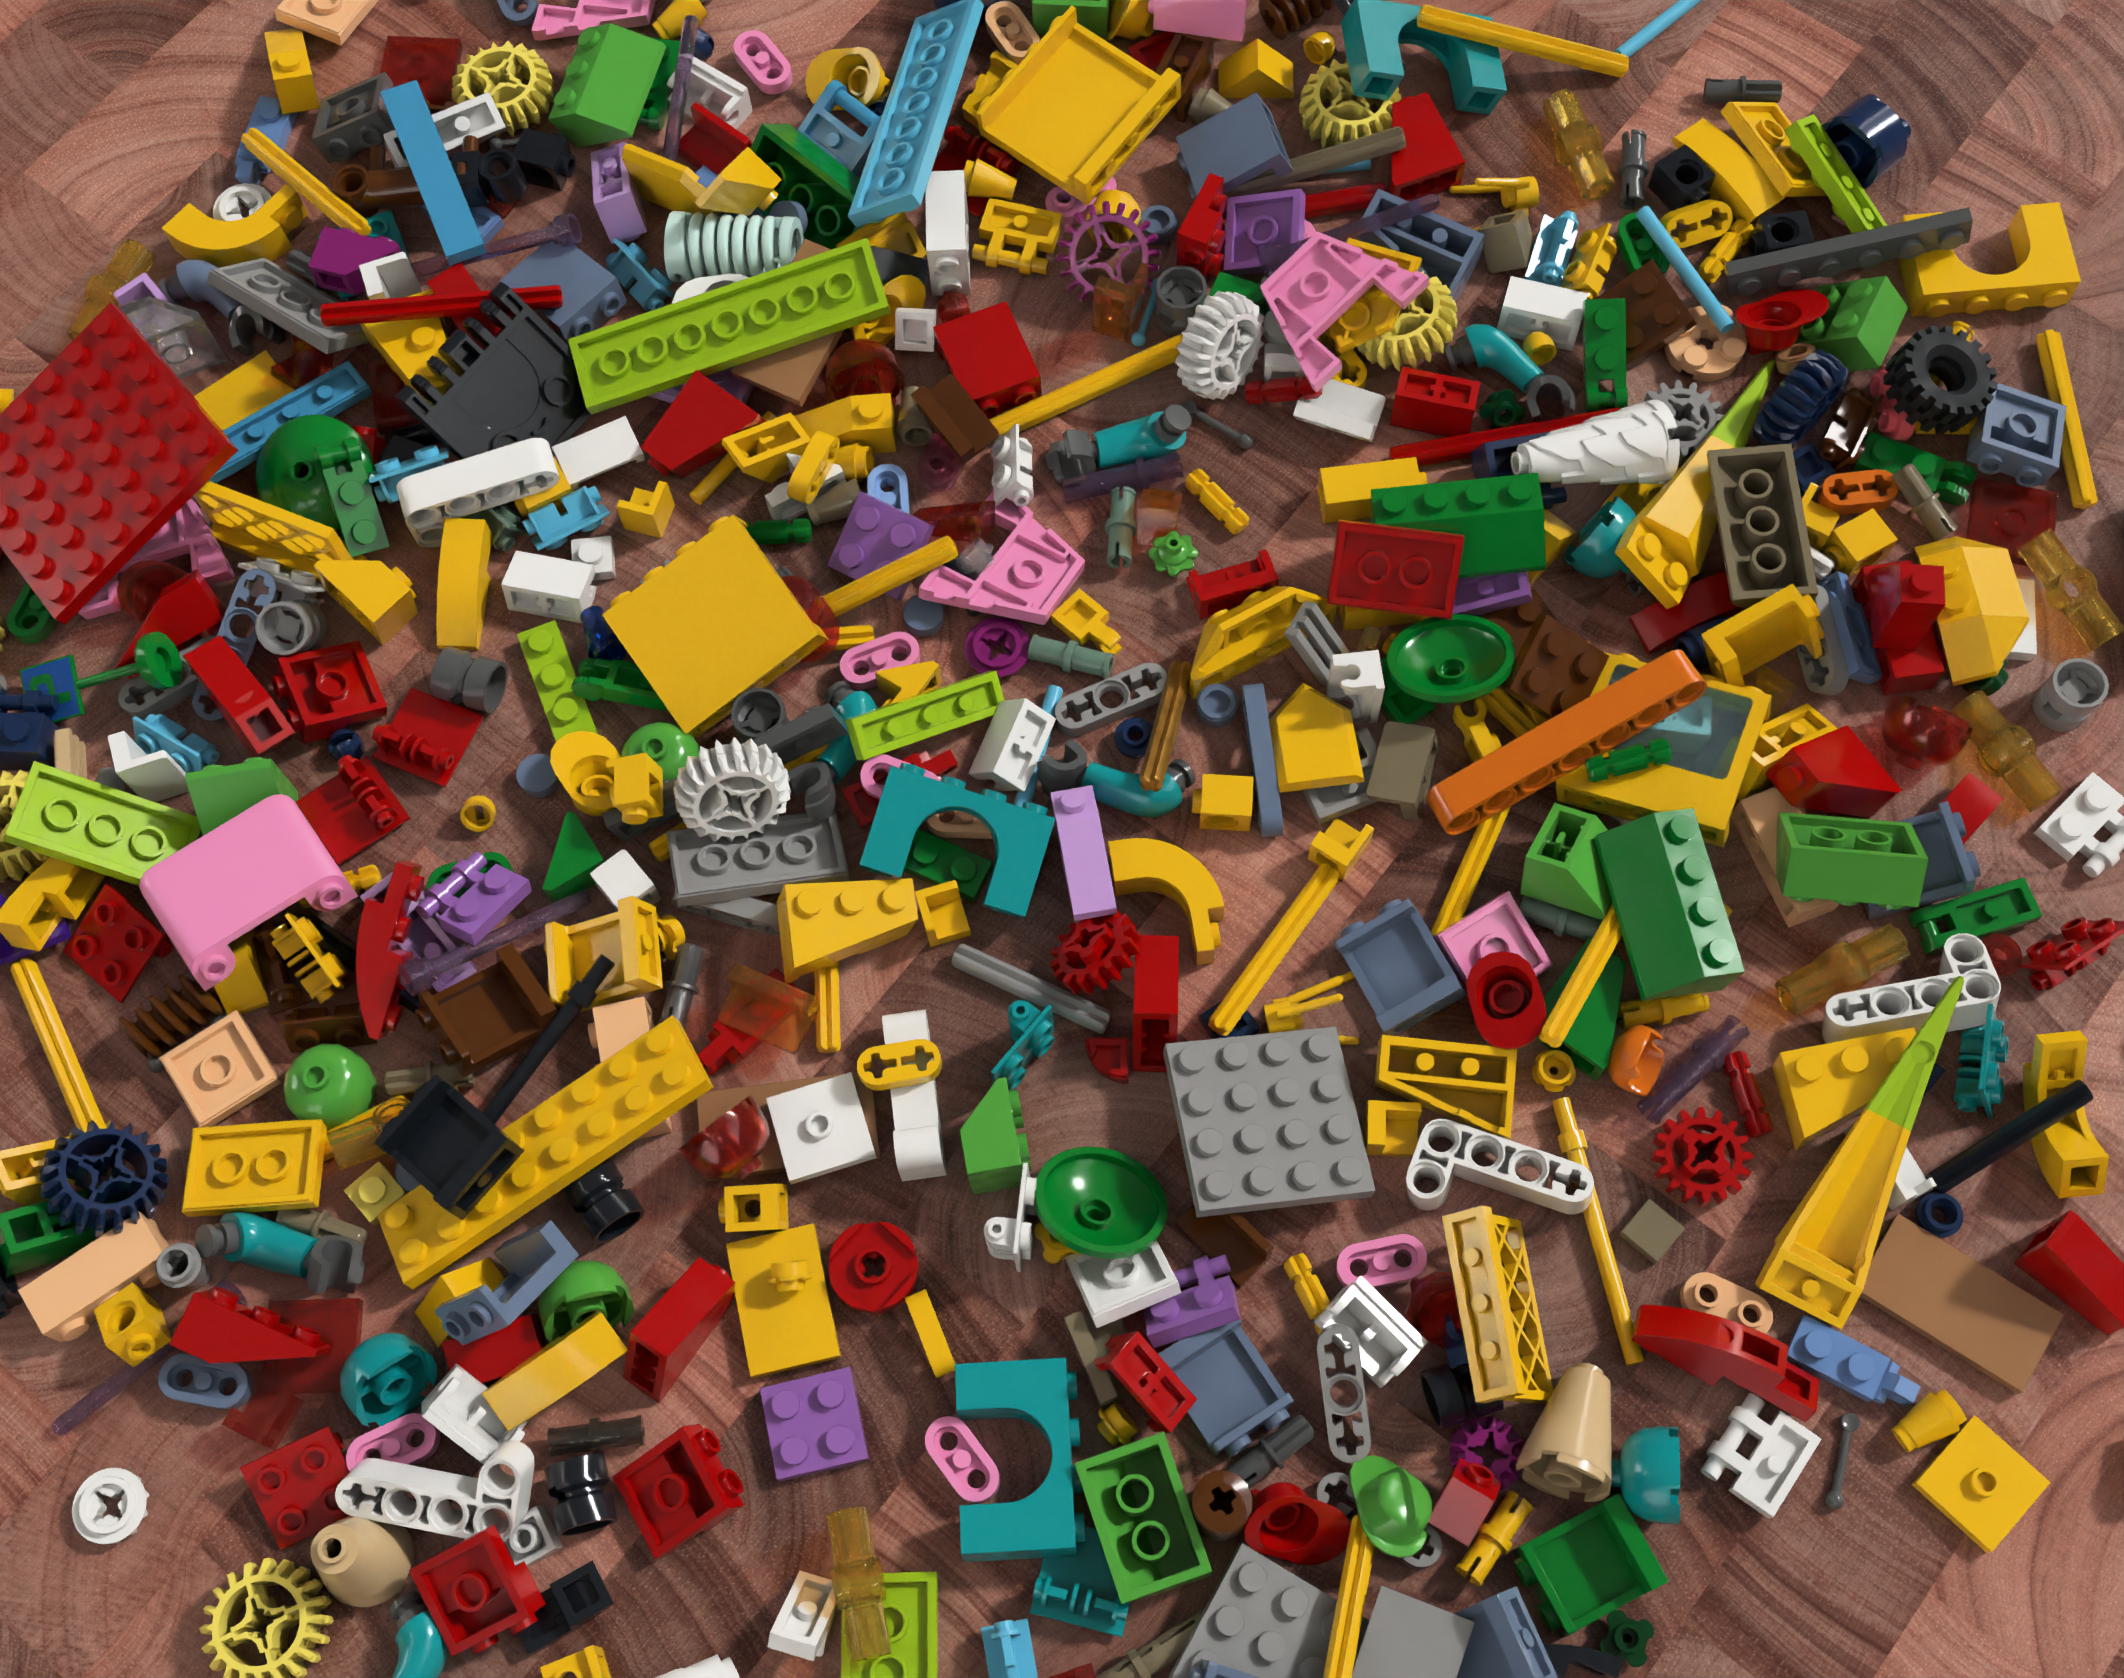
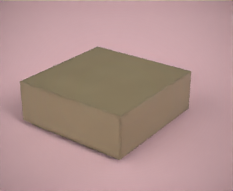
[1619,1198,1685,1265]

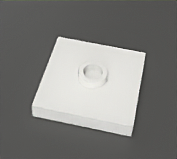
[766,1072,877,1185]
[1065,1240,1182,1328]

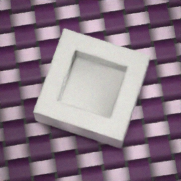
[895,307,936,352]
[571,535,616,581]

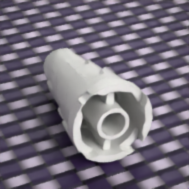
[1511,400,1680,485]

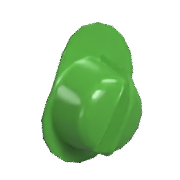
[1349,1455,1432,1558]

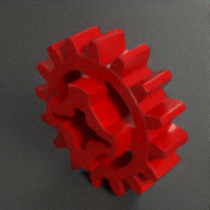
[1049,909,1141,995]
[1650,1107,1753,1207]

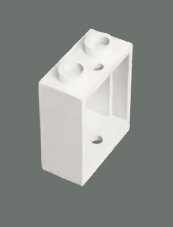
[925,170,971,297]

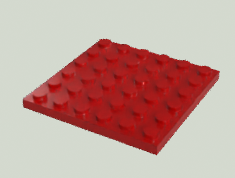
[0,302,238,625]

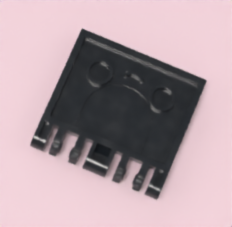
[394,282,591,505]

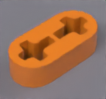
[1817,469,1899,515]

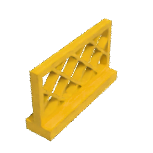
[193,481,367,584]
[1442,1205,1554,1404]

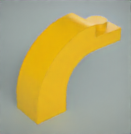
[162,184,309,268]
[1108,838,1224,966]
[2023,1030,2109,1199]

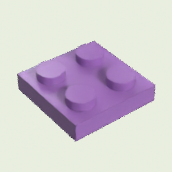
[1224,188,1306,276]
[827,492,935,600]
[760,1367,869,1482]

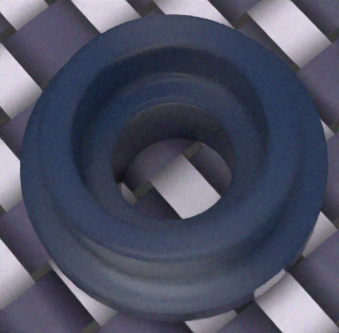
[1114,718,1153,759]
[1915,1192,1963,1238]

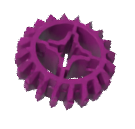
[1056,201,1161,309]

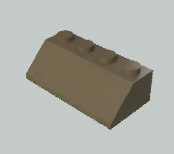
[1706,443,1818,609]

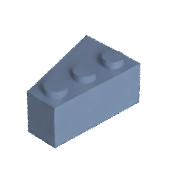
[1360,188,1484,303]

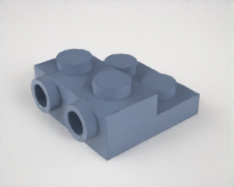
[1966,383,2066,487]

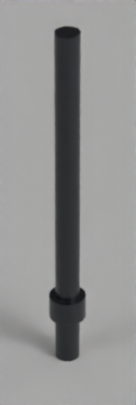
[482,954,615,1124]

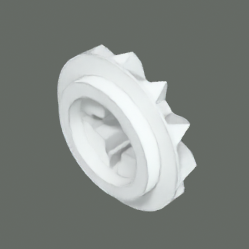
[213,183,271,221]
[72,1468,150,1544]

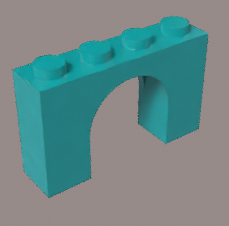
[1341,0,1507,115]
[859,763,1056,919]
[955,1358,1086,1562]

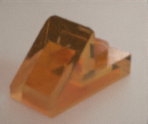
[1136,487,1184,546]

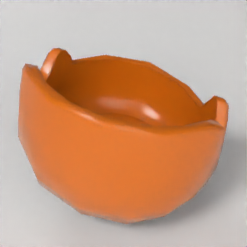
[1608,1024,1664,1097]

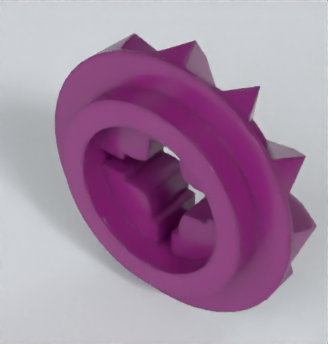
[965,617,1030,680]
[1449,1416,1523,1491]

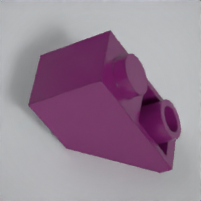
[308,226,402,295]

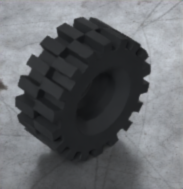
[1883,325,1998,434]

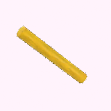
[689,411,777,505]

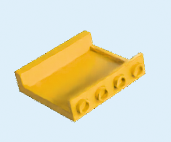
[976,5,1181,206]
[602,514,829,738]

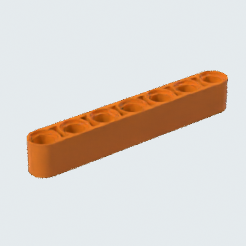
[1426,649,1707,836]

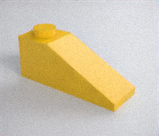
[264,28,320,115]
[695,147,782,216]
[794,393,896,456]
[1711,703,1838,801]

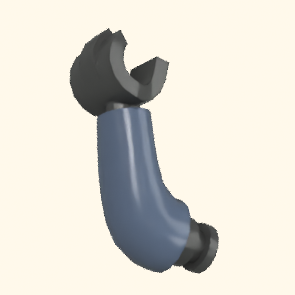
[158,259,286,357]

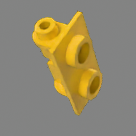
[1561,223,1618,299]

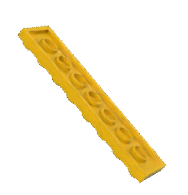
[377,1015,713,1289]

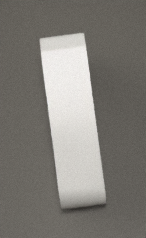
[396,438,559,548]
[1822,933,2001,1043]
[882,1009,947,1182]
[1406,1118,1594,1215]
[335,1441,535,1542]

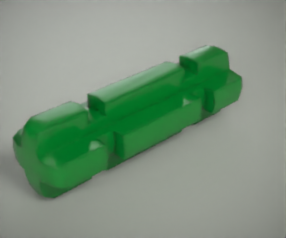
[745,518,812,545]
[1585,737,1672,782]

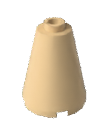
[1516,1363,1612,1502]
[310,1516,415,1608]

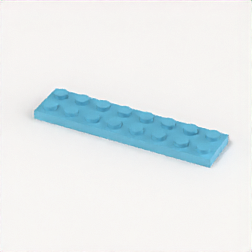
[848,0,984,227]

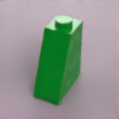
[1536,938,1626,1081]

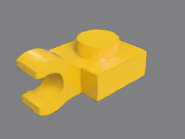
[1051,588,1122,657]
[1453,698,1502,763]

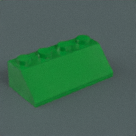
[750,123,866,250]
[1369,473,1546,579]
[1593,808,1745,1001]

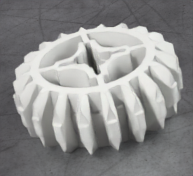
[1175,291,1265,400]
[673,737,791,843]

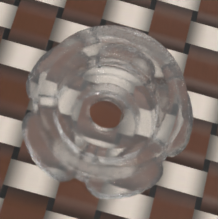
[957,537,995,575]

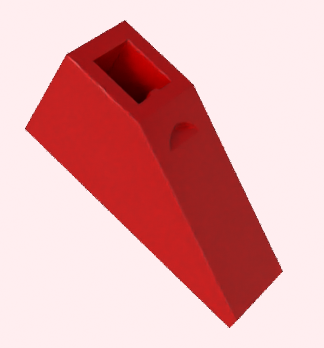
[113,569,226,681]
[183,635,295,758]
[169,1287,332,1364]

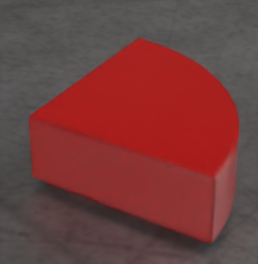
[1085,1037,1129,1084]

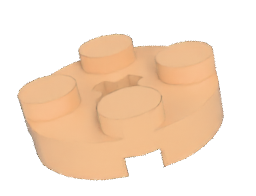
[1664,305,1747,382]

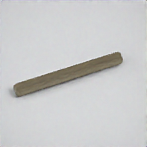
[1223,126,1406,201]

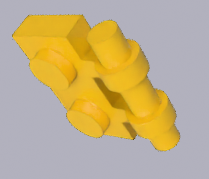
[972,198,1063,275]

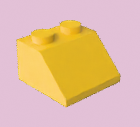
[314,560,418,646]

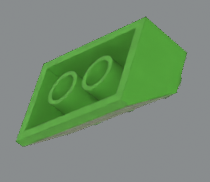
[548,23,666,148]
[1776,812,1928,910]
[1074,1432,1212,1605]

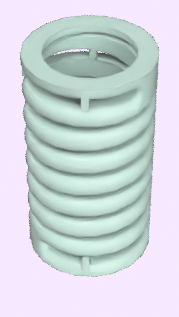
[664,211,804,282]

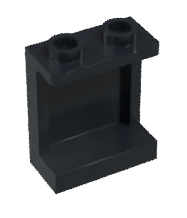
[374,1075,525,1220]

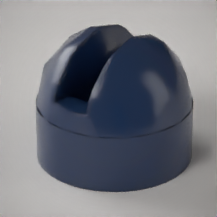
[684,27,714,61]
[328,728,365,762]

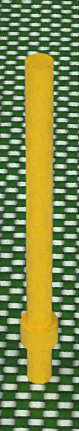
[1552,1097,1644,1366]

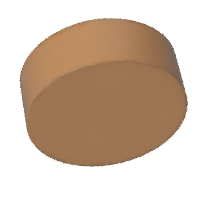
[1775,343,1816,375]

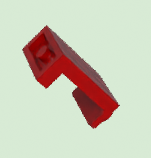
[933,301,1042,419]

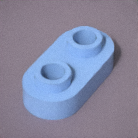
[867,464,910,514]

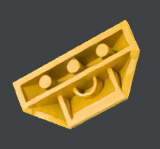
[1914,536,2029,686]
[1189,586,1337,699]

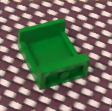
[1512,1493,1669,1638]

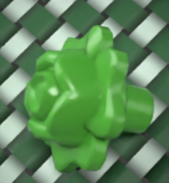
[1148,531,1198,577]

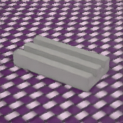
[1284,601,1350,686]

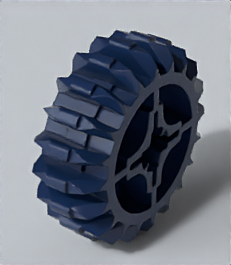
[1753,349,1848,449]
[39,1119,169,1238]

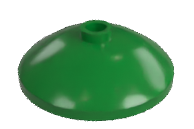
[256,415,375,532]
[1387,614,1515,704]
[1034,1147,1168,1259]

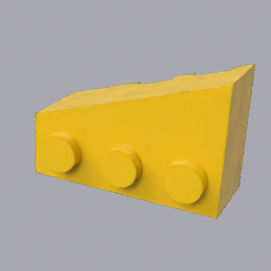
[360,290,460,405]
[776,878,918,984]
[1772,1027,1916,1151]
[1374,1035,1517,1140]

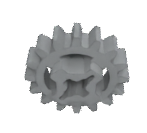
[1640,380,1725,465]

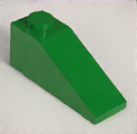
[0,1185,120,1277]

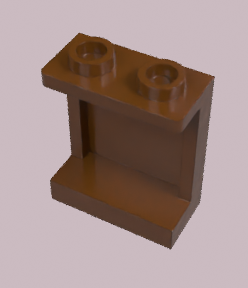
[415,943,557,1077]

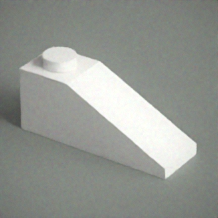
[383,92,506,168]

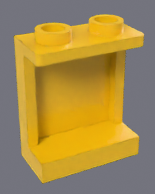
[1701,583,1825,687]
[544,896,663,1012]

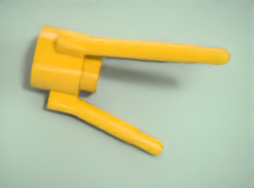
[1449,176,1539,231]
[1263,971,1360,1045]

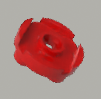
[828,1221,920,1315]

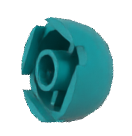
[1563,496,1637,579]
[340,1332,437,1427]
[1612,1426,1681,1525]

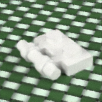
[2034,772,2124,878]
[1700,1393,1821,1519]

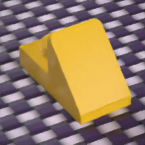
[875,661,942,707]

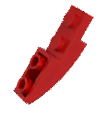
[356,860,424,1040]
[1631,1304,1820,1422]

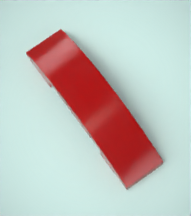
[1629,570,1745,654]

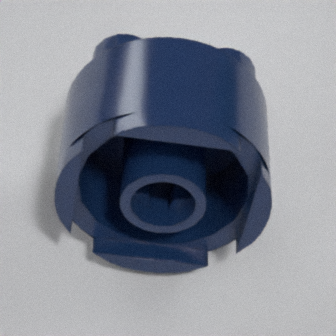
[1822,94,1911,189]

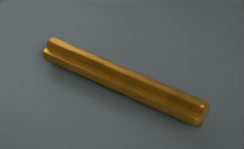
[1139,660,1192,792]

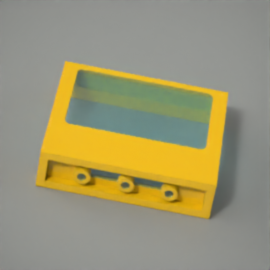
[1555,652,1772,848]

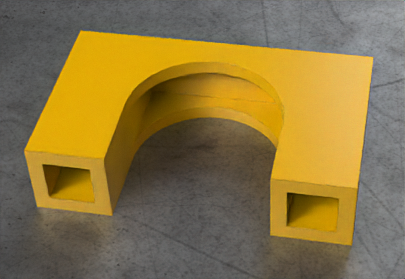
[1898,202,2081,318]
[1317,457,1431,631]

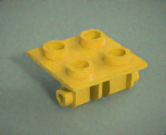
[270,913,349,1004]

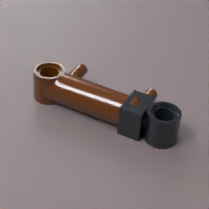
[332,135,527,218]

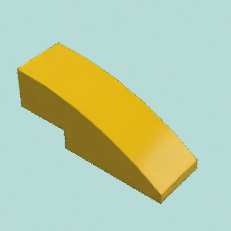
[1671,118,1785,223]
[436,518,493,651]
[0,857,105,951]
[481,1309,628,1432]

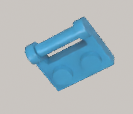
[797,80,882,176]

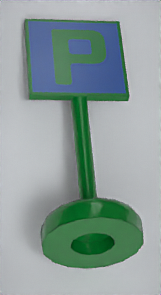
[19,631,183,724]

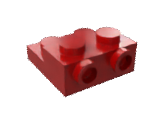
[1176,173,1227,284]
[272,640,387,743]
[612,1424,744,1559]
[409,1524,546,1656]

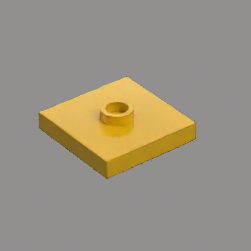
[1911,1415,2051,1553]

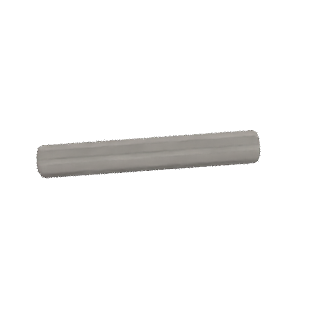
[951,944,1112,1034]

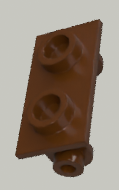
[1818,388,1884,471]
[252,921,315,1015]
[278,1003,378,1053]

